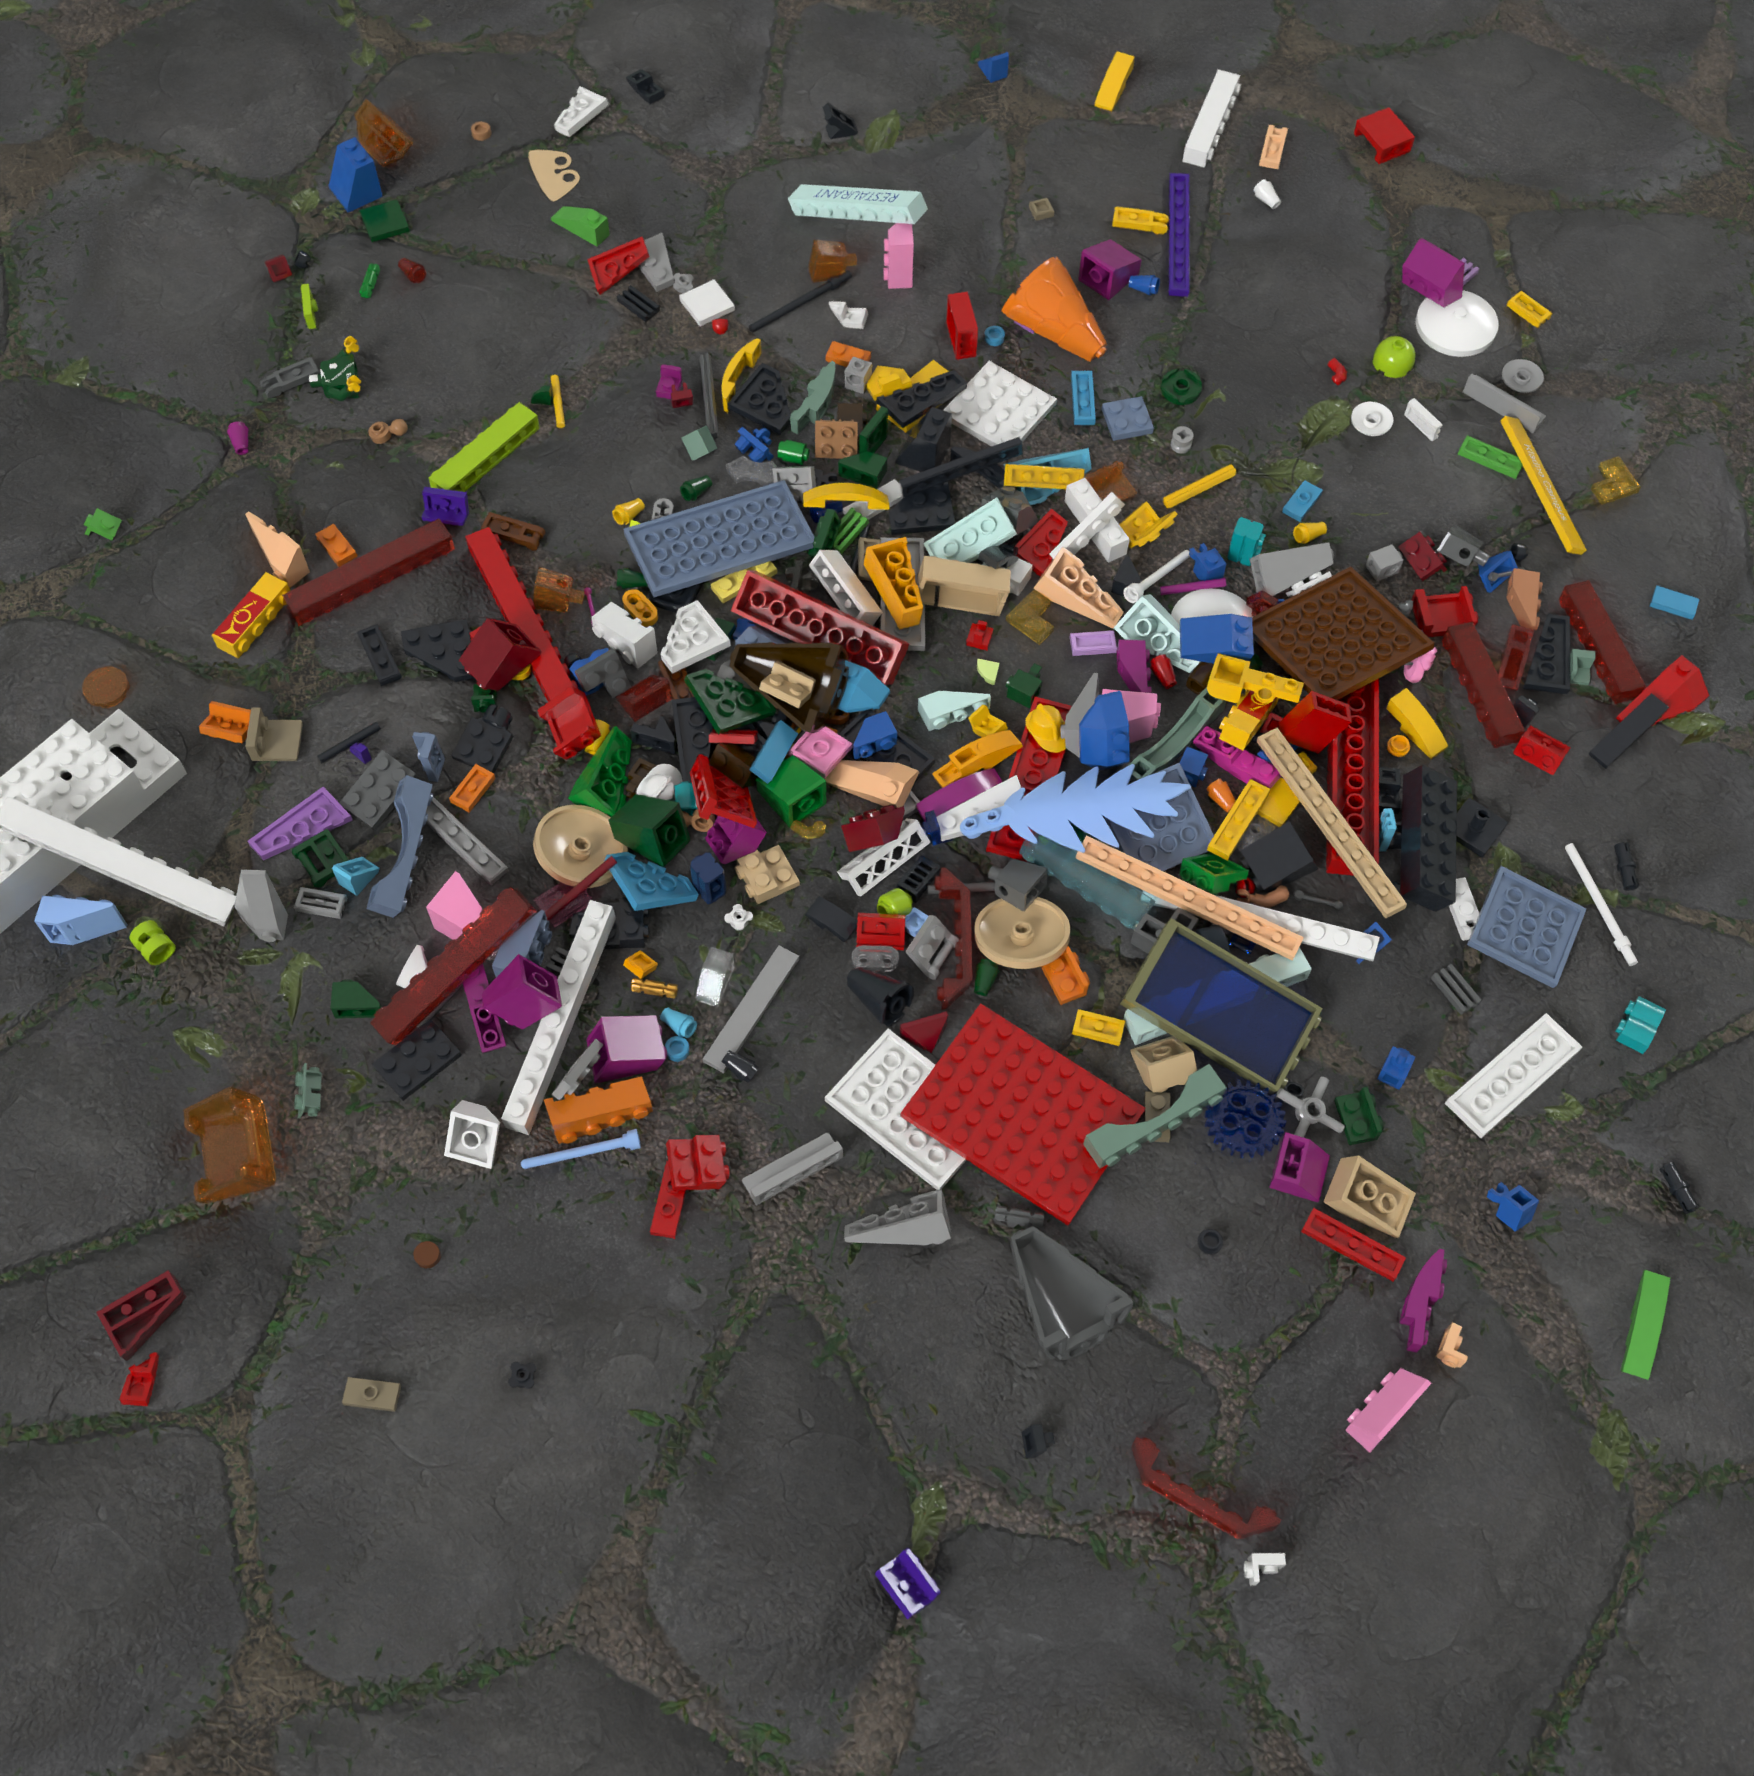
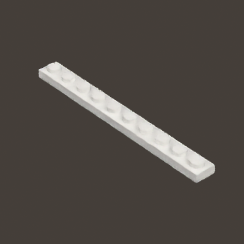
[1140,890,1380,961]

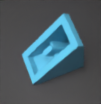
[332,857,380,896]

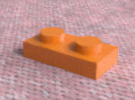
[826,341,871,367]
[315,524,358,567]
[449,764,496,813]

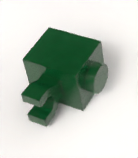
[1006,663,1042,709]

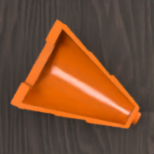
[1001,257,1107,362]

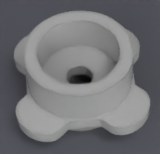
[673,273,693,293]

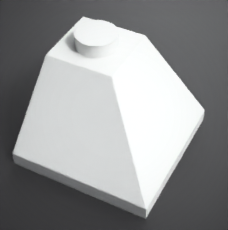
[444,1100,500,1169]

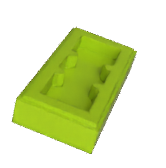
[301,284,318,329]

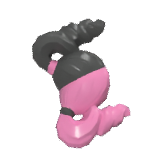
[1397,600,1437,683]

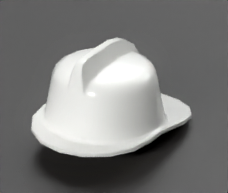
[636,764,682,801]

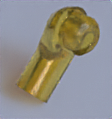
[791,820,826,840]

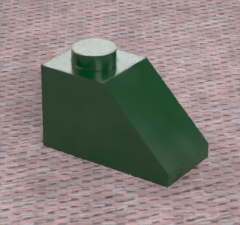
[838,451,887,489]
[330,979,384,1019]

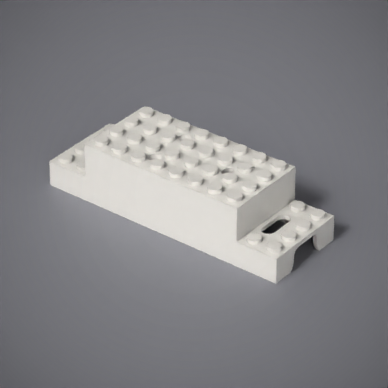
[0,709,187,934]

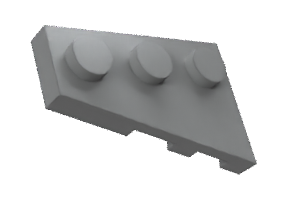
[638,233,674,292]
[552,1039,603,1100]

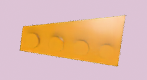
[863,537,923,630]

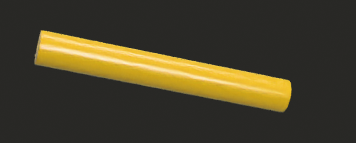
[550,375,565,428]

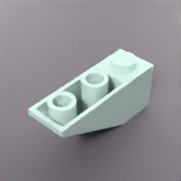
[918,691,991,731]

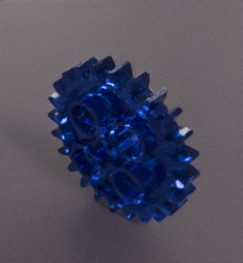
[1204,1080,1286,1158]

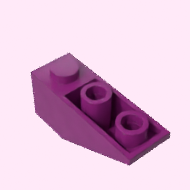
[1116,640,1151,693]

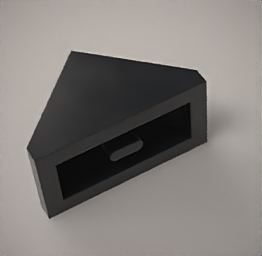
[1111,556,1146,597]

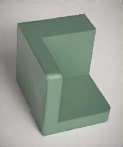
[681,425,717,460]
[1570,649,1595,685]

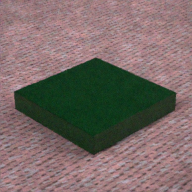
[359,199,410,242]
[859,406,888,453]

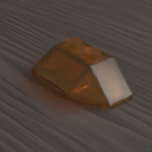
[355,99,414,166]

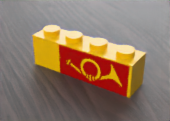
[212,572,292,659]
[1219,689,1279,751]

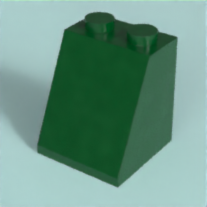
[608,794,691,867]

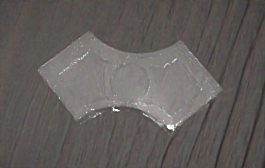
[725,456,777,486]

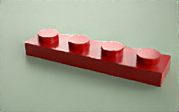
[1301,1208,1406,1282]

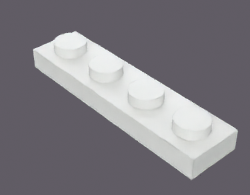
[1049,492,1125,559]

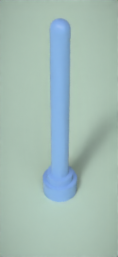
[521,1129,641,1169]

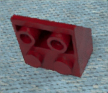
[841,804,905,852]

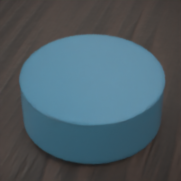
[984,326,1005,346]
[665,1036,690,1062]

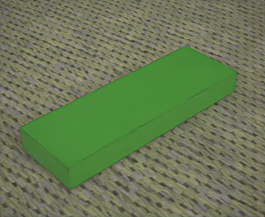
[1458,435,1523,479]

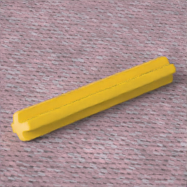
[1163,464,1236,508]

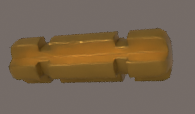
[631,977,678,998]

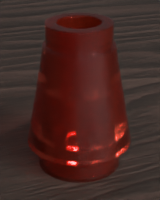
[398,258,426,283]

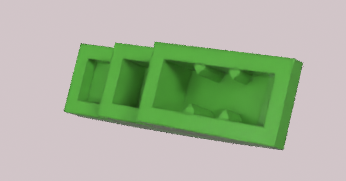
[1620,1270,1670,1380]

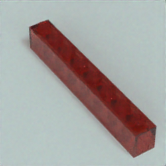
[282,519,455,626]
[370,887,537,1045]

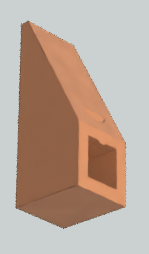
[1507,568,1543,638]

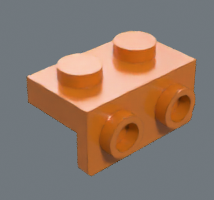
[199,701,251,743]

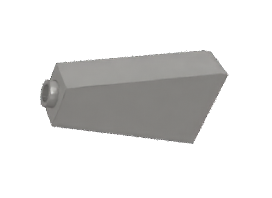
[1250,542,1334,601]

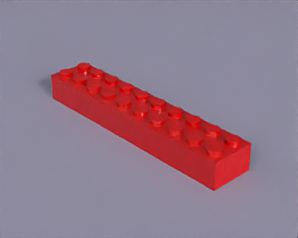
[1326,678,1379,876]

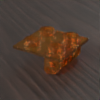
[1084,461,1138,501]

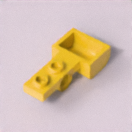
[1207,653,1304,704]

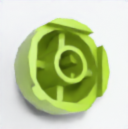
[1373,336,1415,378]

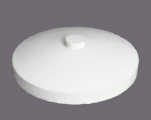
[1416,290,1499,357]
[1171,588,1255,645]

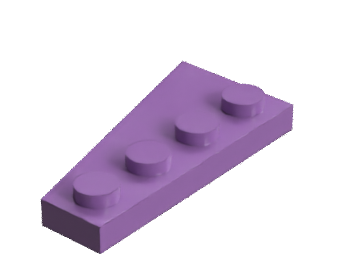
[248,787,353,861]

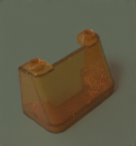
[183,1086,276,1204]

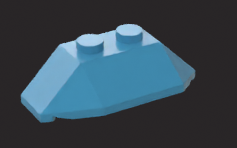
[838,660,890,713]

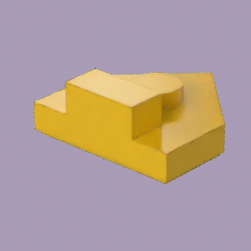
[866,366,912,401]

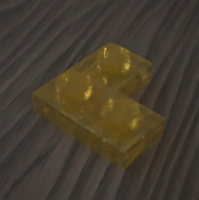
[1591,456,1641,505]
[1006,589,1054,645]

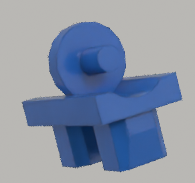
[734,427,774,465]

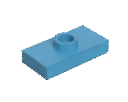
[1282,480,1323,522]

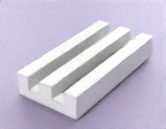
[1404,398,1442,441]

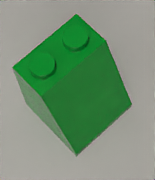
[756,755,826,828]

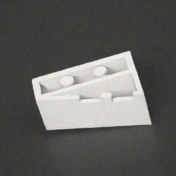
[591,602,658,669]

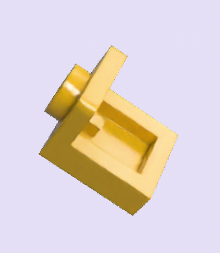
[969,704,1008,737]

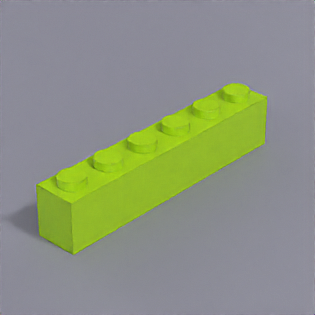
[429,402,540,492]

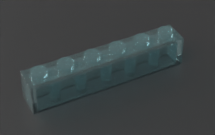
[1019,830,1156,930]

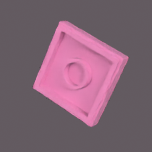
[788,726,852,778]

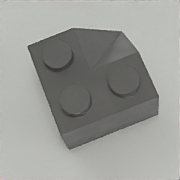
[981,486,1038,536]

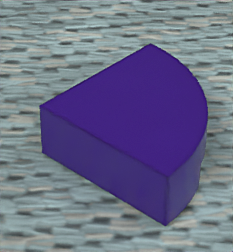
[349,743,371,764]

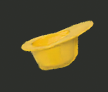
[1026,703,1066,752]

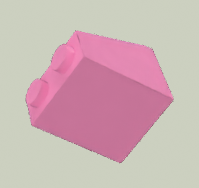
[1102,689,1161,743]
[426,871,494,956]

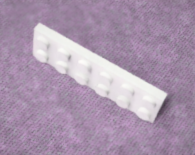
[1445,1013,1582,1139]

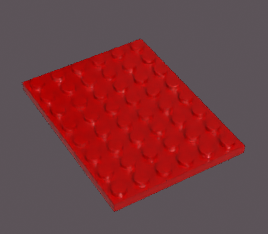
[900,1003,1146,1226]

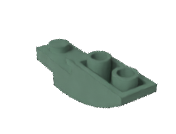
[790,361,835,435]

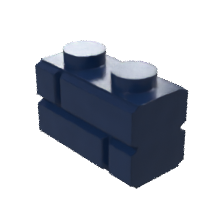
[690,853,726,905]

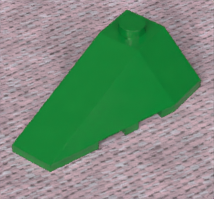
[568,726,631,817]

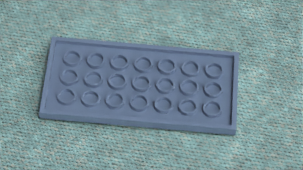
[624,480,815,597]

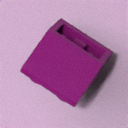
[705,816,767,864]
[1269,1132,1330,1202]

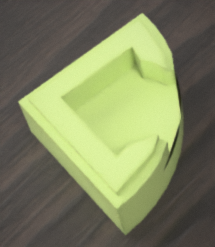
[977,659,999,685]

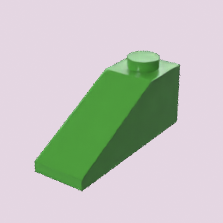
[551,206,610,247]

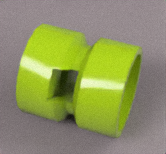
[129,920,176,965]

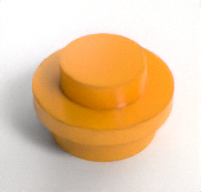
[1387,735,1410,757]

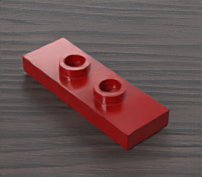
[650,1161,686,1239]

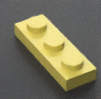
[711,561,777,603]

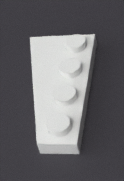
[935,775,1025,841]

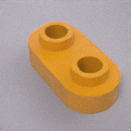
[622,589,658,627]

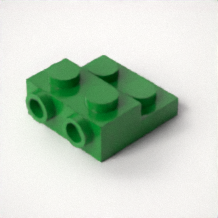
[1179,853,1249,895]

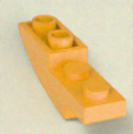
[932,730,1023,788]

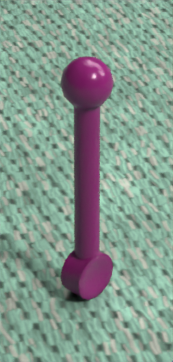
[584,587,595,626]

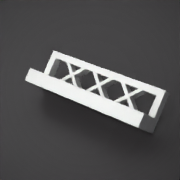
[837,818,931,896]

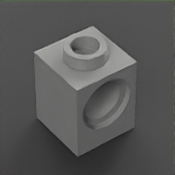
[845,357,872,394]
[1365,544,1403,582]

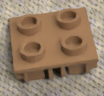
[815,419,858,459]

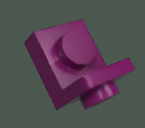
[656,364,682,399]

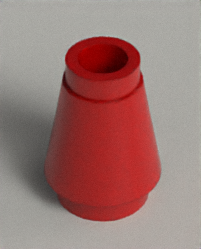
[1150,654,1177,689]

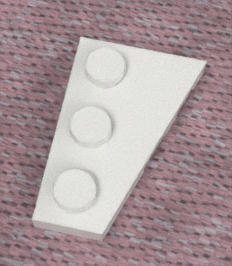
[554,87,608,137]

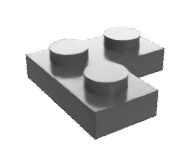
[574,649,631,698]

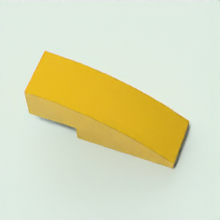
[1094,51,1135,112]
[1386,688,1448,759]

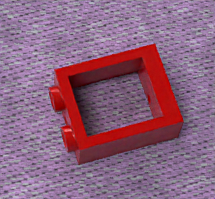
[946,292,978,360]

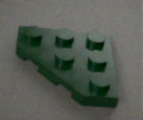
[684,669,776,734]

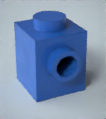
[1180,747,1208,788]

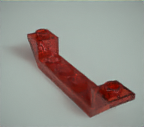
[935,868,972,1009]
[1131,1437,1281,1540]

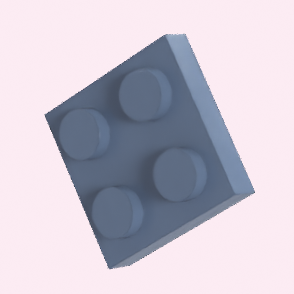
[1101,396,1154,441]

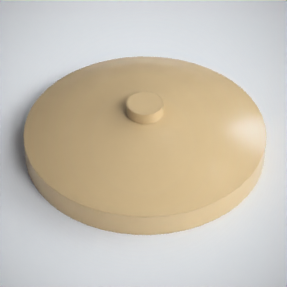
[533,805,628,888]
[975,897,1070,969]

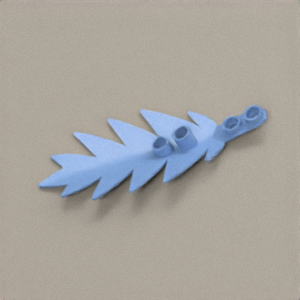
[960,764,1191,853]

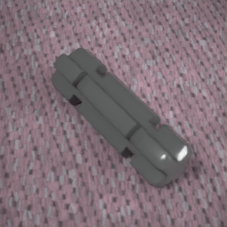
[995,1206,1045,1228]

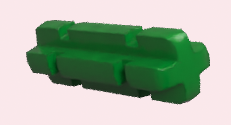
[359,263,380,298]

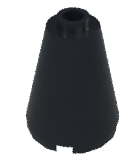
[847,967,914,1027]

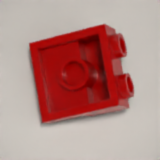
[666,1135,729,1190]

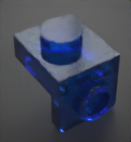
[922,810,954,846]

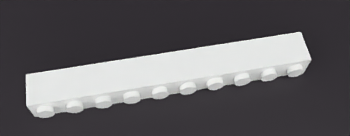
[0,796,236,926]
[501,900,616,1135]

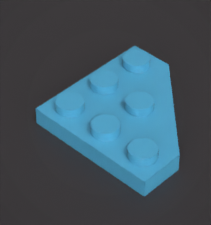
[604,852,699,911]

